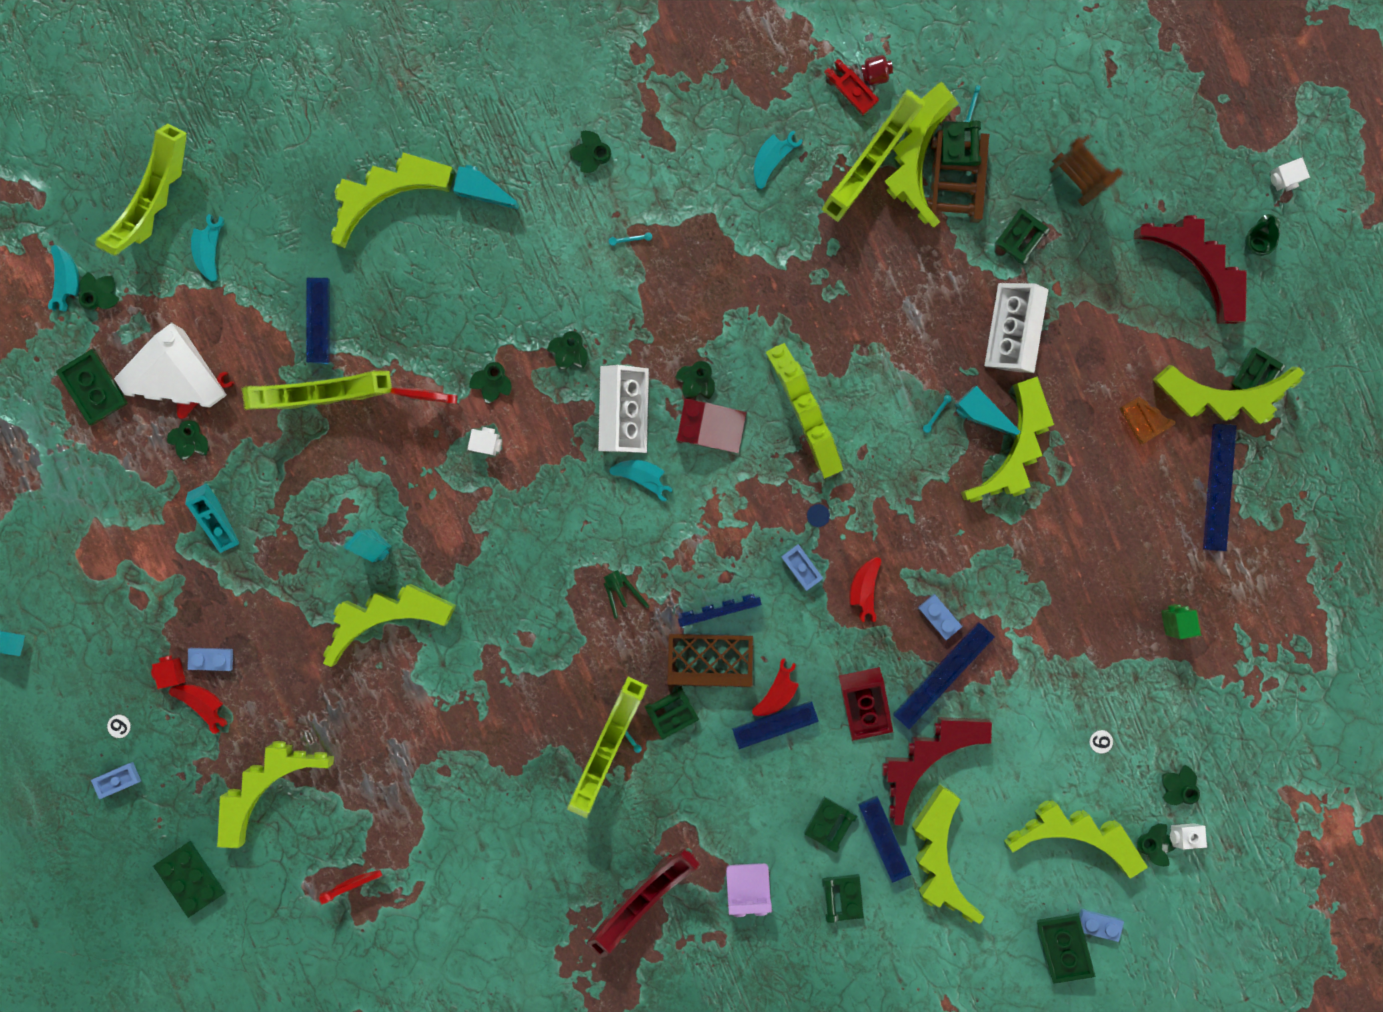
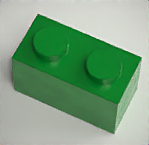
[1161,604,1201,639]

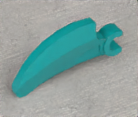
[753,131,803,189]
[191,214,225,282]
[48,245,80,312]
[609,460,673,502]

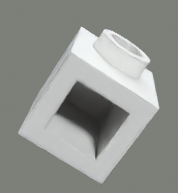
[1270,158,1310,192]
[468,427,502,456]
[1170,823,1207,849]

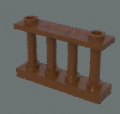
[926,130,990,223]
[1049,134,1124,206]

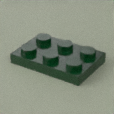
[56,349,128,426]
[153,840,226,918]
[1037,913,1096,984]

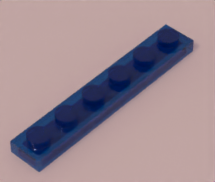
[1203,424,1237,551]
[893,622,995,729]

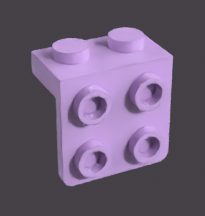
[726,863,772,917]

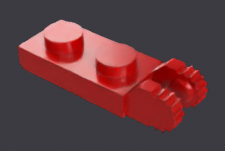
[824,59,879,116]

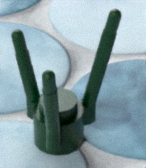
[603,570,649,619]

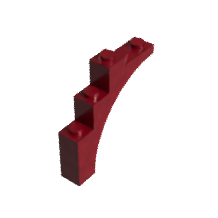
[1134,215,1247,324]
[882,717,992,825]
[586,849,700,958]

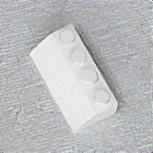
[985,283,1048,373]
[598,365,649,453]

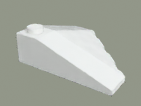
[114,323,227,408]

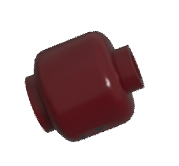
[861,55,893,86]

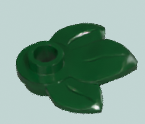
[569,130,612,173]
[79,272,119,310]
[547,331,588,370]
[675,361,715,399]
[469,362,512,404]
[167,420,209,461]
[1162,765,1200,806]
[1137,824,1176,867]

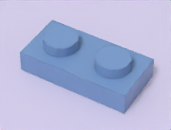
[781,544,823,591]
[918,594,962,640]
[188,648,233,671]
[91,762,141,799]
[1080,909,1124,942]

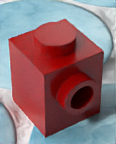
[151,655,186,689]

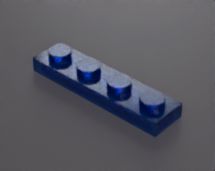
[306,278,330,363]
[678,593,762,627]
[732,701,819,749]
[858,796,912,883]

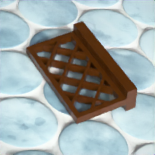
[667,634,753,687]

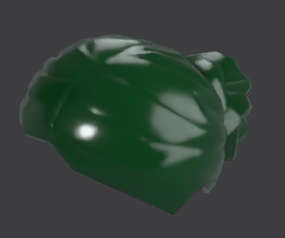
[1245,214,1281,256]

